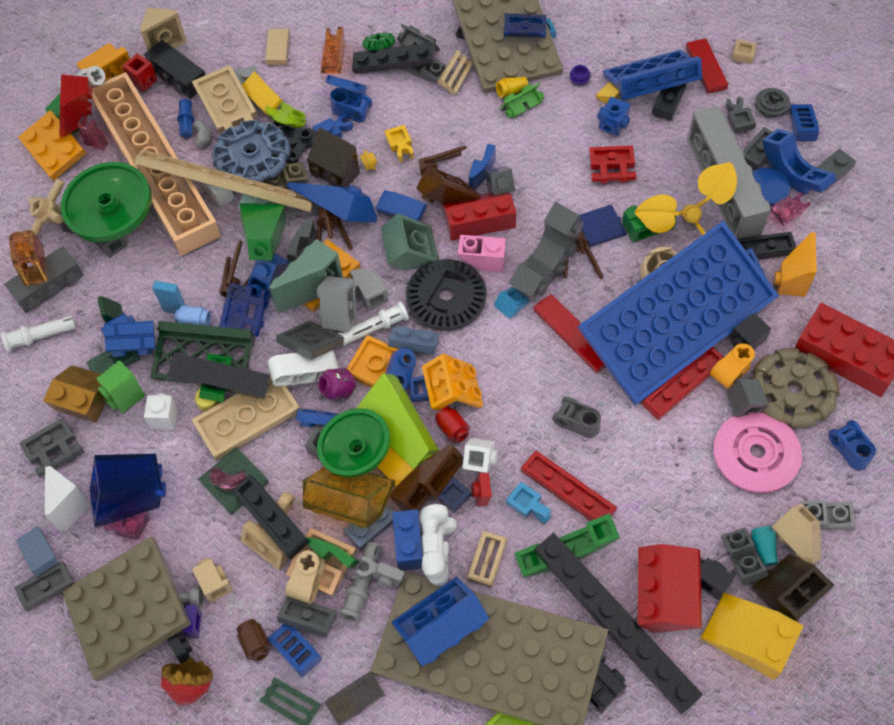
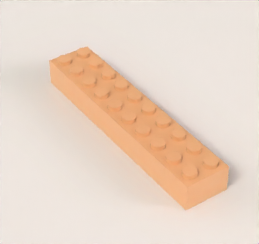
[91,72,221,256]

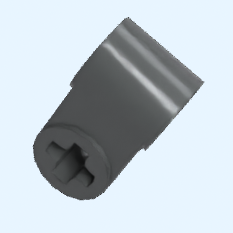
[552,397,601,438]

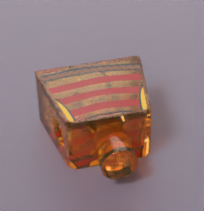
[9,230,48,286]

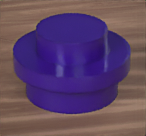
[569,65,591,85]

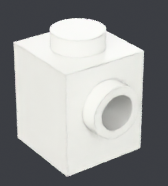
[144,393,178,430]
[462,438,498,473]

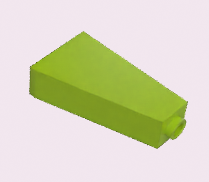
[356,373,439,469]

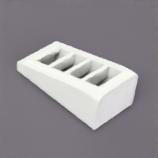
[197,164,234,207]

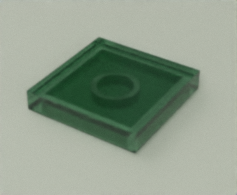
[198,447,269,515]

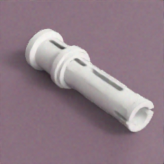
[59,66,105,87]
[338,301,409,346]
[1,315,77,352]

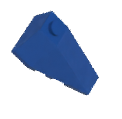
[287,182,378,223]

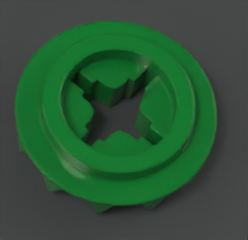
[362,32,395,51]

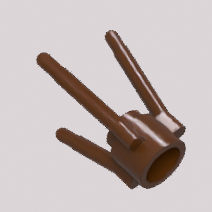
[418,145,467,179]
[316,207,353,250]
[563,229,603,279]
[219,240,251,300]

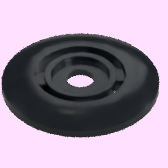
[406,259,487,331]

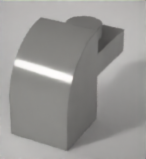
[350,269,388,311]

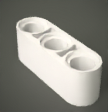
[267,350,339,386]

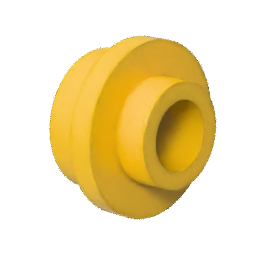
[359,150,378,171]

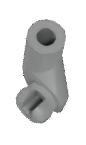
[193,120,212,148]

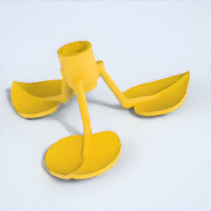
[635,162,737,235]

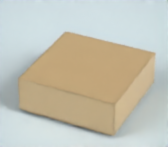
[732,39,757,64]

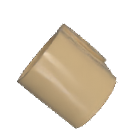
[285,551,326,604]

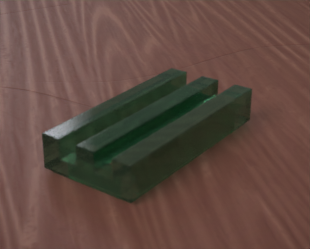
[260,677,321,725]

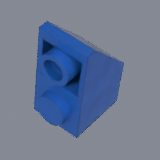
[244,253,291,306]

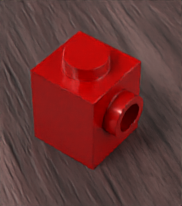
[122,53,157,92]

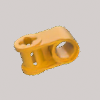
[710,344,755,389]

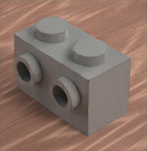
[317,276,357,332]

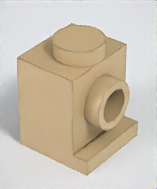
[192,558,234,603]

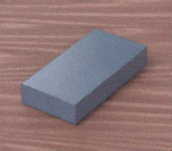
[16,526,59,577]

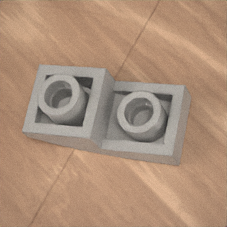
[799,499,855,530]

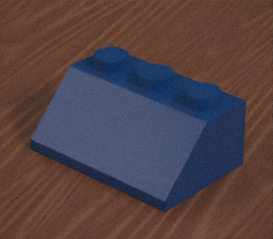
[391,576,490,667]

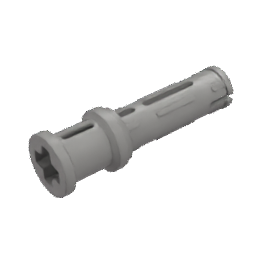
[338,542,383,622]

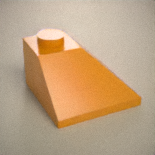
[773,232,817,297]

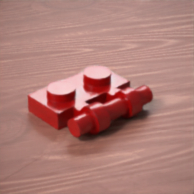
[589,145,636,184]

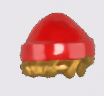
[161,657,213,705]

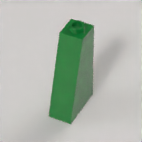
[239,203,286,261]

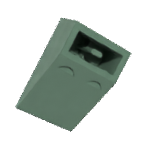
[269,239,343,313]

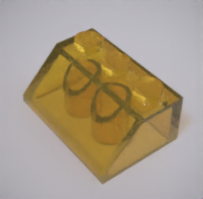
[303,467,395,528]

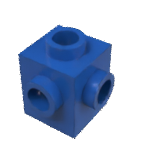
[597,97,631,136]

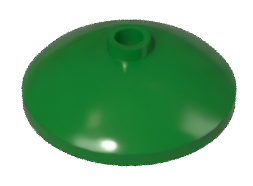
[317,408,391,478]

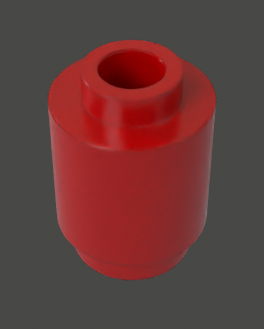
[435,406,470,443]

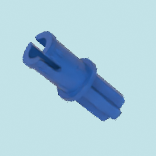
[177,99,194,139]

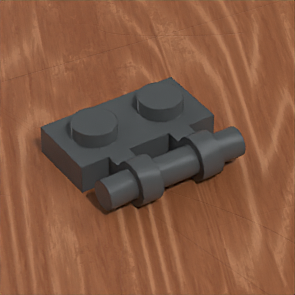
[19,417,84,478]

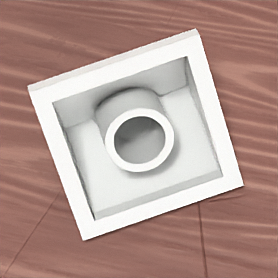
[44,466,91,532]

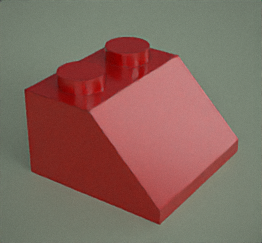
[59,74,92,137]

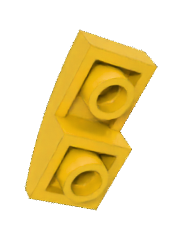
[242,71,283,116]

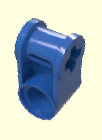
[330,88,373,122]
[828,420,876,470]

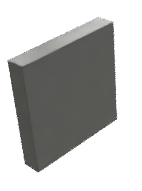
[276,320,344,360]

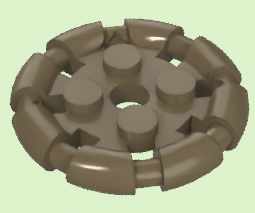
[751,348,839,428]

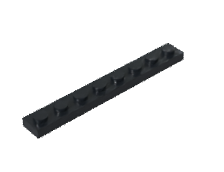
[533,532,703,715]

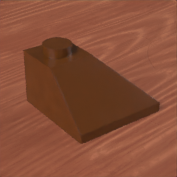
[416,165,481,204]

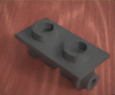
[397,24,440,51]

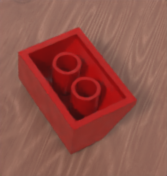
[441,193,517,241]
[638,544,702,633]

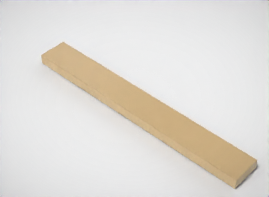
[135,150,314,212]

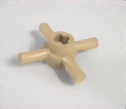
[26,179,65,242]

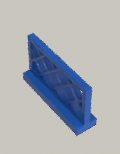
[603,50,702,100]

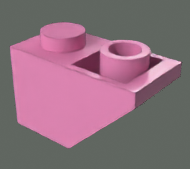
[458,235,506,272]

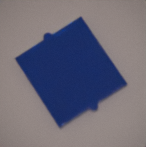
[580,204,626,247]

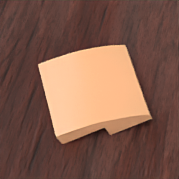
[286,528,358,596]

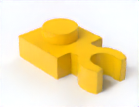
[384,125,414,162]

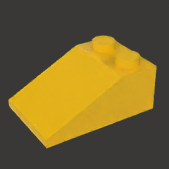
[700,593,804,680]

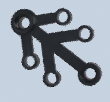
[246,121,316,164]

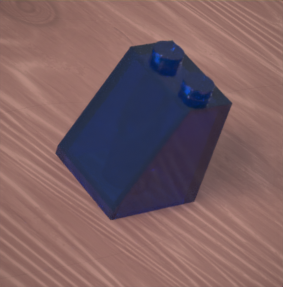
[89,454,166,527]

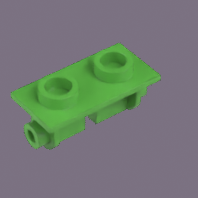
[499,82,544,118]

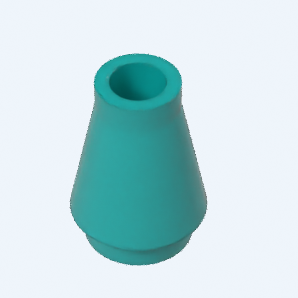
[751,526,778,567]

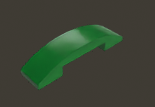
[514,513,620,578]

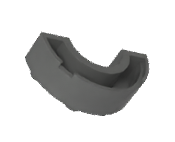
[509,201,584,297]

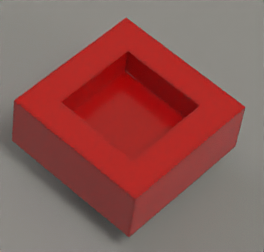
[471,473,492,506]

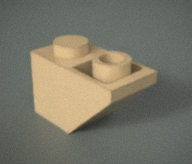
[772,503,821,564]

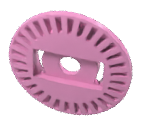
[713,412,802,493]

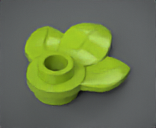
[265,102,306,128]

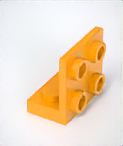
[76,43,130,82]
[422,353,483,411]

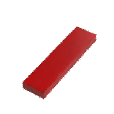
[533,294,606,374]
[641,347,724,421]
[521,450,617,521]

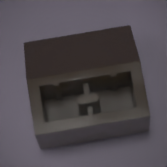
[751,554,835,622]

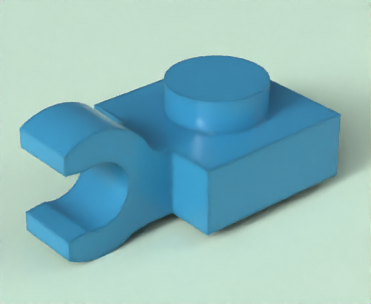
[506,482,551,524]

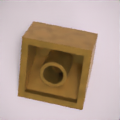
[43,365,106,423]

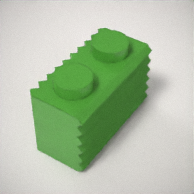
[97,361,145,414]

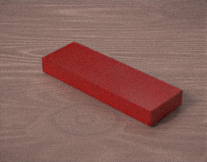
[686,38,729,94]

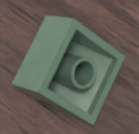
[381,213,439,271]

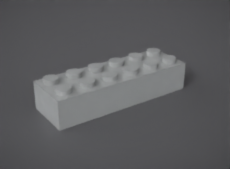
[687,106,771,239]

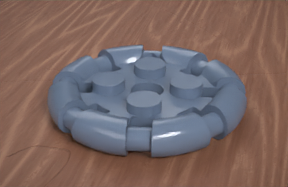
[212,120,290,183]

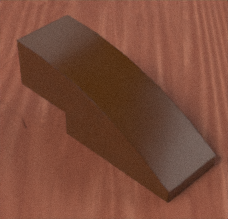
[389,444,464,511]

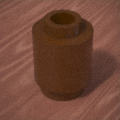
[236,619,271,662]

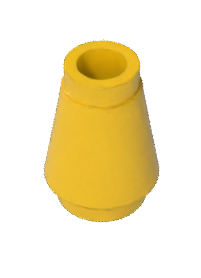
[496,77,528,98]

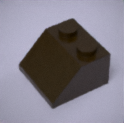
[307,128,360,187]

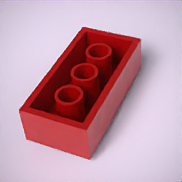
[795,302,894,397]

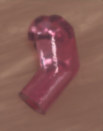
[209,468,247,490]

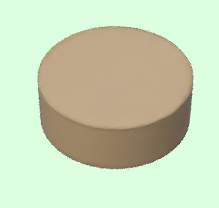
[277,491,295,514]

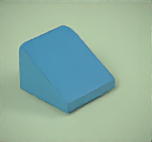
[494,287,530,318]

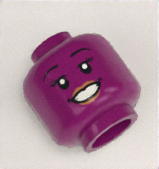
[318,368,356,400]

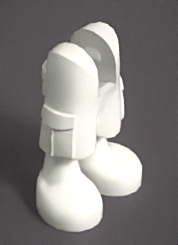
[420,504,457,587]

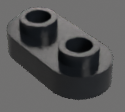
[167,633,193,663]

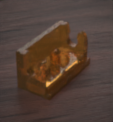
[321,27,346,74]

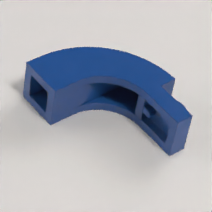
[762,129,836,194]

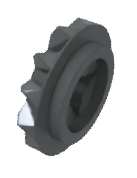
[755,88,790,118]

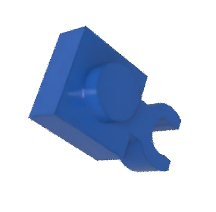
[312,114,353,138]

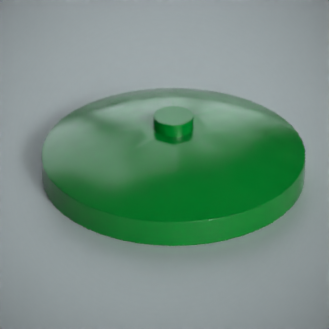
[61,162,152,242]

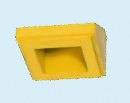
[596,82,621,104]

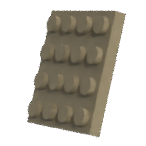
[62,536,191,682]

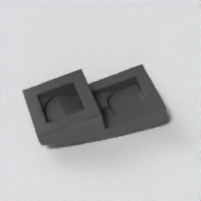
[286,218,316,262]

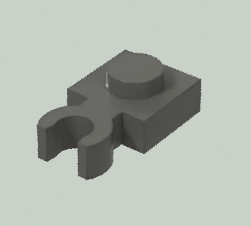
[725,97,756,133]

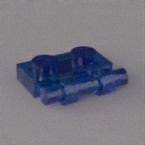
[219,282,269,337]

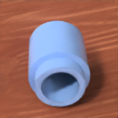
[175,305,211,326]

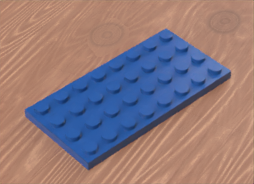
[577,221,779,405]

